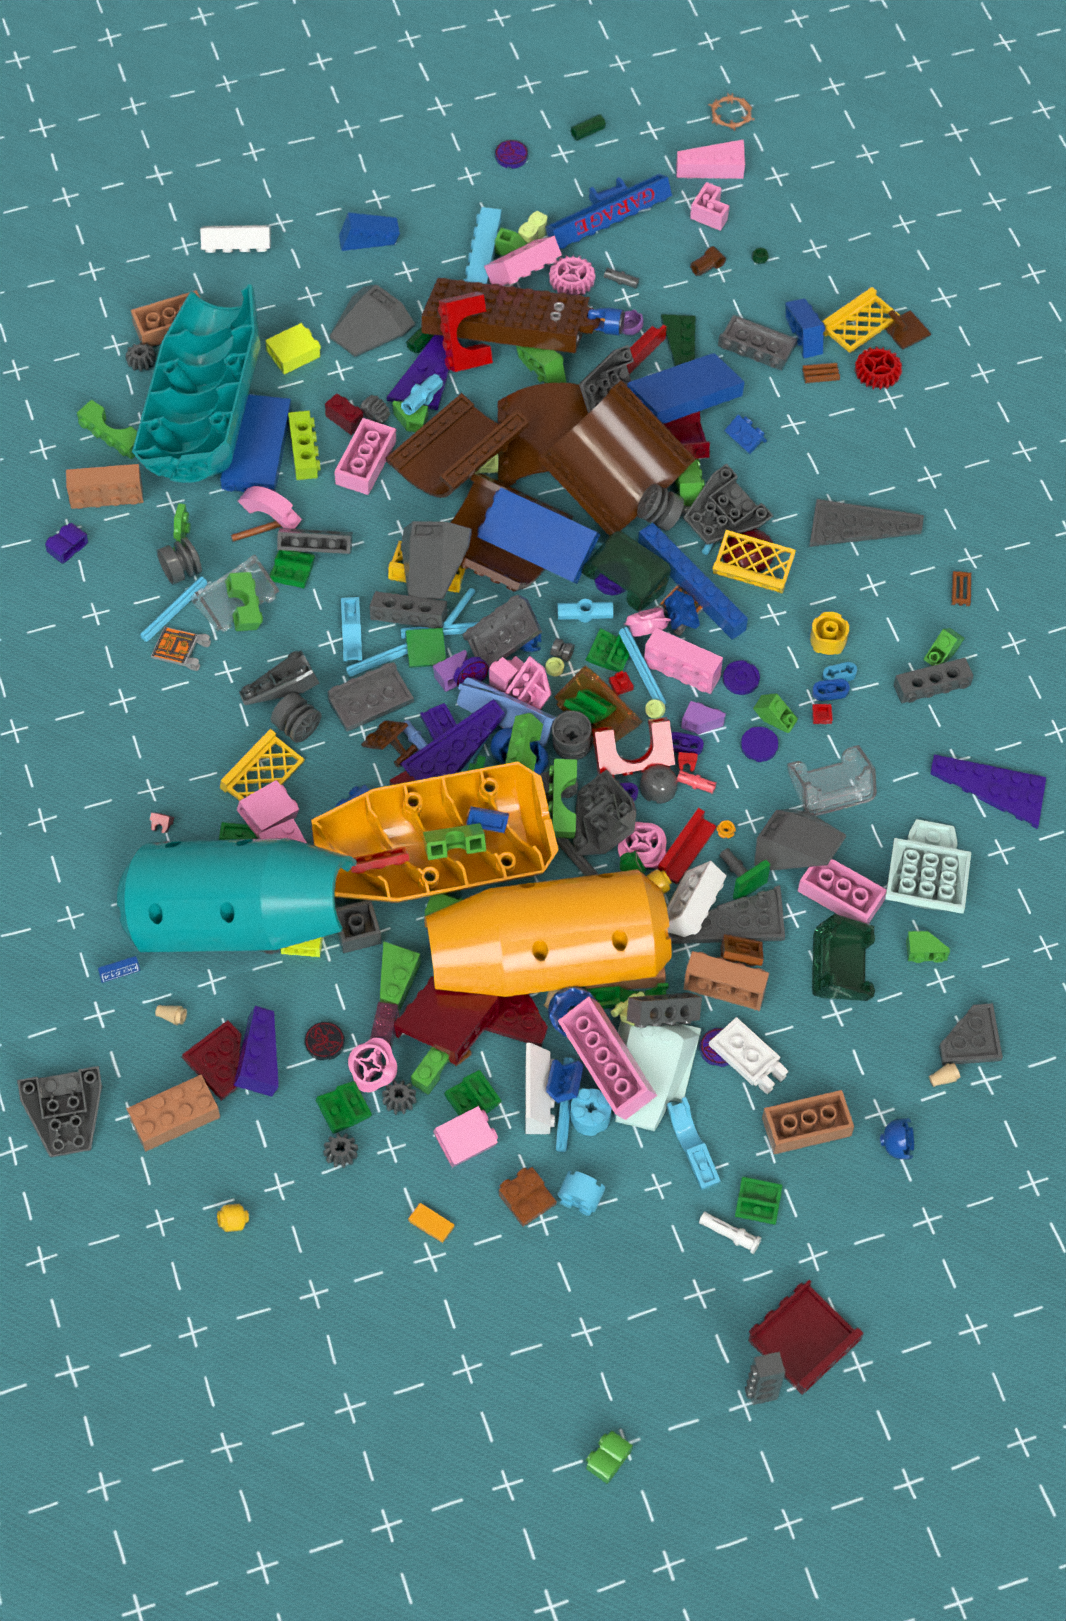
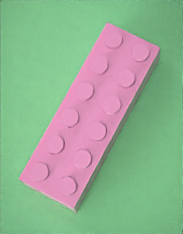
[558,997,657,1120]

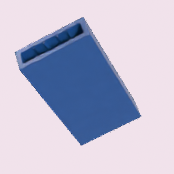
[627,353,745,424]
[221,395,292,492]
[477,488,601,584]

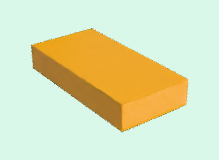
[408,1203,454,1243]

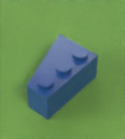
[339,213,400,251]
[785,298,825,358]

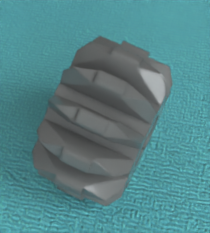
[126,342,156,372]
[360,395,391,424]
[382,1080,416,1115]
[323,1133,358,1168]

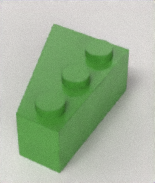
[516,346,567,383]
[675,459,705,506]
[380,941,421,1014]

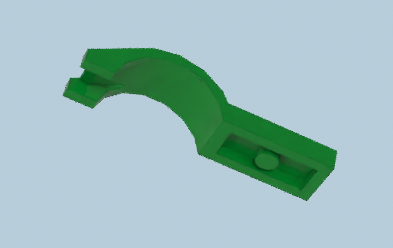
[586,983,669,1009]

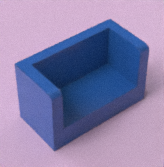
[589,177,627,204]

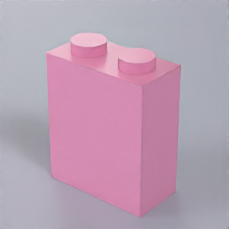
[237,780,299,839]
[433,1106,498,1168]

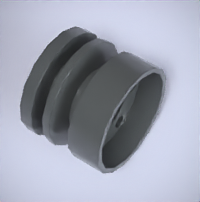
[637,483,684,531]
[157,537,202,585]
[270,692,321,743]
[552,711,592,760]

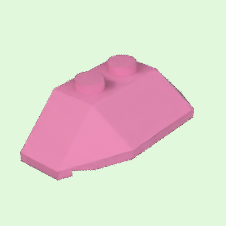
[502,656,551,728]

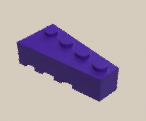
[233,1006,279,1097]

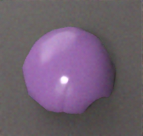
[622,309,643,335]

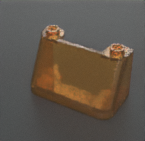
[554,665,643,744]

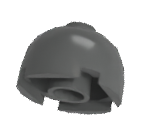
[639,765,678,804]

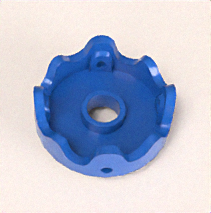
[548,986,596,1038]

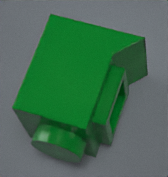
[619,851,646,875]

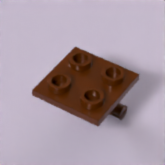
[885,310,931,350]
[361,720,418,767]

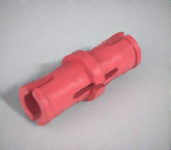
[677,770,716,794]

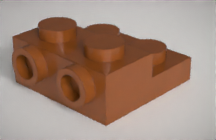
[720,934,764,966]
[499,1167,557,1227]

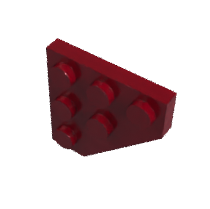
[485,994,548,1048]
[182,1020,241,1101]

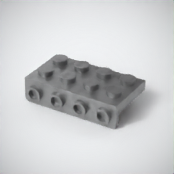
[718,315,797,371]
[462,595,542,668]
[328,662,414,732]

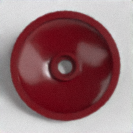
[721,529,774,572]

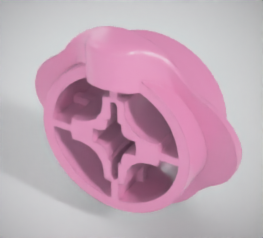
[623,608,671,636]
[618,822,666,869]
[348,1038,397,1092]

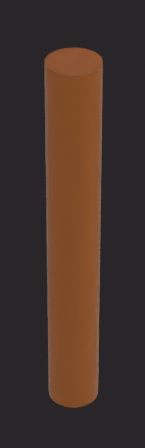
[230,521,282,542]

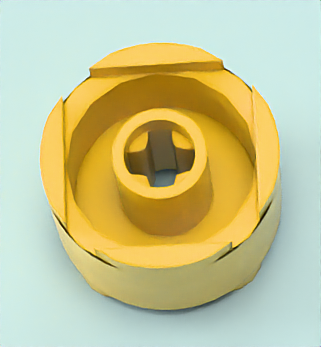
[810,612,849,655]

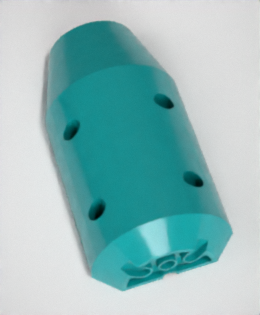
[132,284,260,483]
[117,838,357,952]

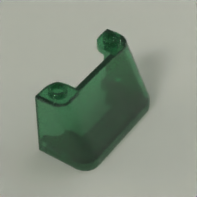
[582,531,671,612]
[812,914,875,1001]

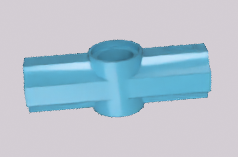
[401,374,443,415]
[557,599,613,623]

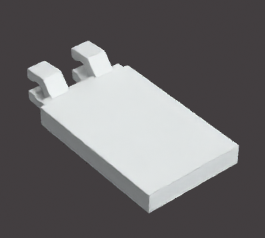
[709,1017,788,1094]

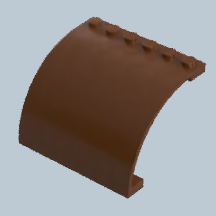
[537,380,696,538]
[498,383,589,486]
[386,393,530,498]
[450,472,574,592]

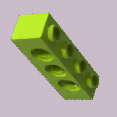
[288,410,321,480]

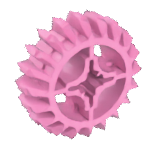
[549,255,595,296]

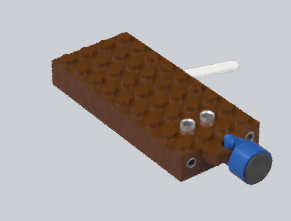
[421,277,625,353]

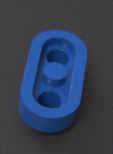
[812,679,850,701]

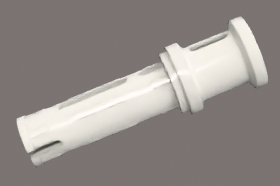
[699,1212,762,1254]

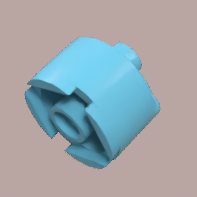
[570,1088,611,1136]
[558,1171,605,1216]

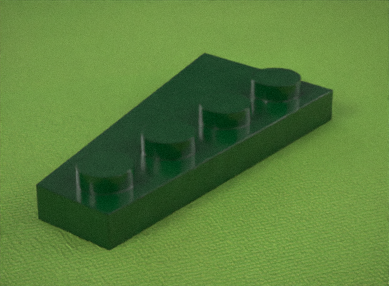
[661,314,696,366]

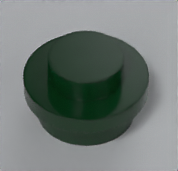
[752,247,769,264]

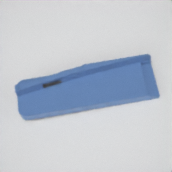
[457,678,556,746]

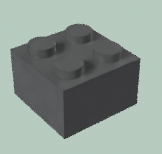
[336,900,382,953]

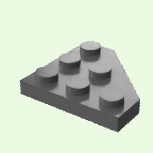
[939,1003,1003,1065]

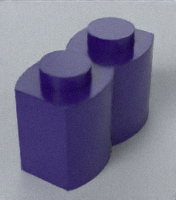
[45,523,88,564]

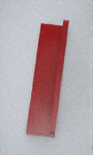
[626,324,667,374]
[658,808,716,884]

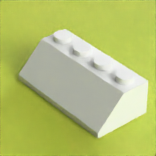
[200,225,271,253]
[667,861,726,937]
[526,1043,554,1134]

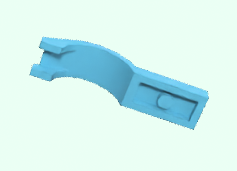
[341,597,362,661]
[667,1097,721,1190]

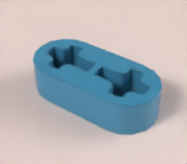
[822,662,857,681]

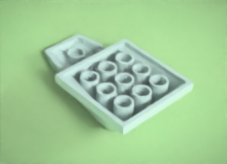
[885,819,971,914]
[615,1021,701,1131]

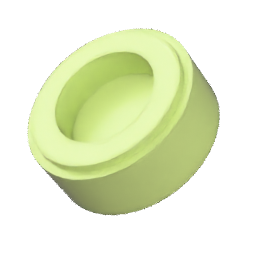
[545,657,564,676]
[646,700,665,718]

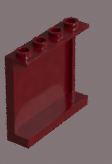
[663,411,710,459]
[394,976,500,1065]
[748,1280,864,1395]

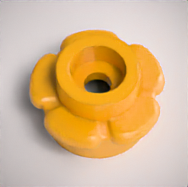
[717,820,736,838]

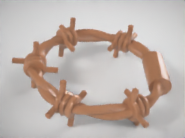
[708,93,755,131]

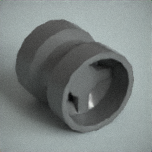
[550,638,575,662]

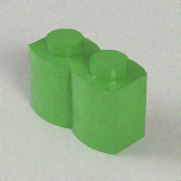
[586,1431,633,1484]

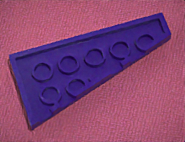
[387,335,459,410]
[401,699,505,781]
[930,754,1046,829]

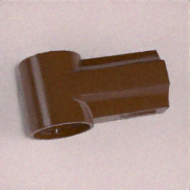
[690,246,726,276]

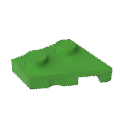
[173,503,191,551]

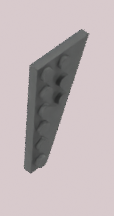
[809,499,924,547]
[668,885,785,944]

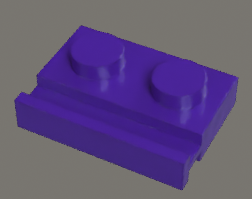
[420,703,457,741]

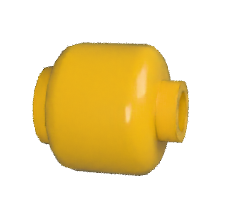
[647,869,672,895]
[217,1204,249,1232]

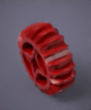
[855,346,902,390]

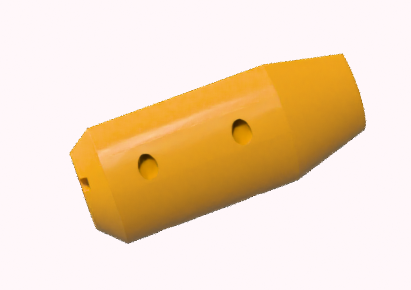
[311,762,558,903]
[424,869,672,997]

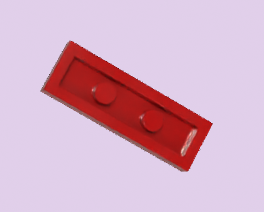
[350,847,410,874]

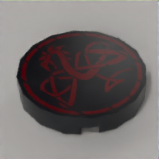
[304,1022,345,1061]

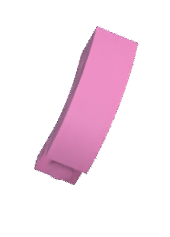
[238,486,302,529]

